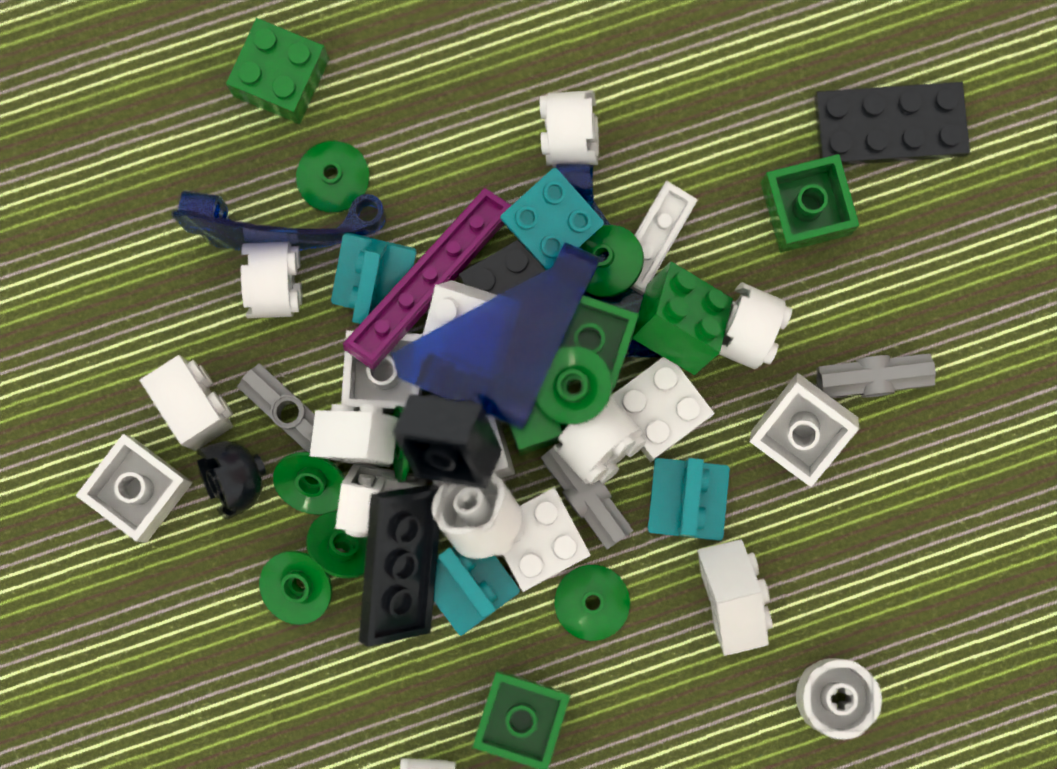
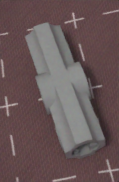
[816,354,936,398]
[237,363,315,453]
[541,442,633,550]

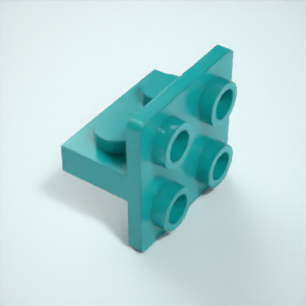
[500,168,604,272]
[331,232,417,324]
[647,458,730,541]
[433,547,520,636]

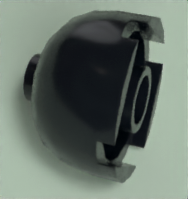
[196,441,266,519]

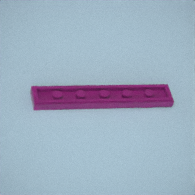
[343,188,511,370]

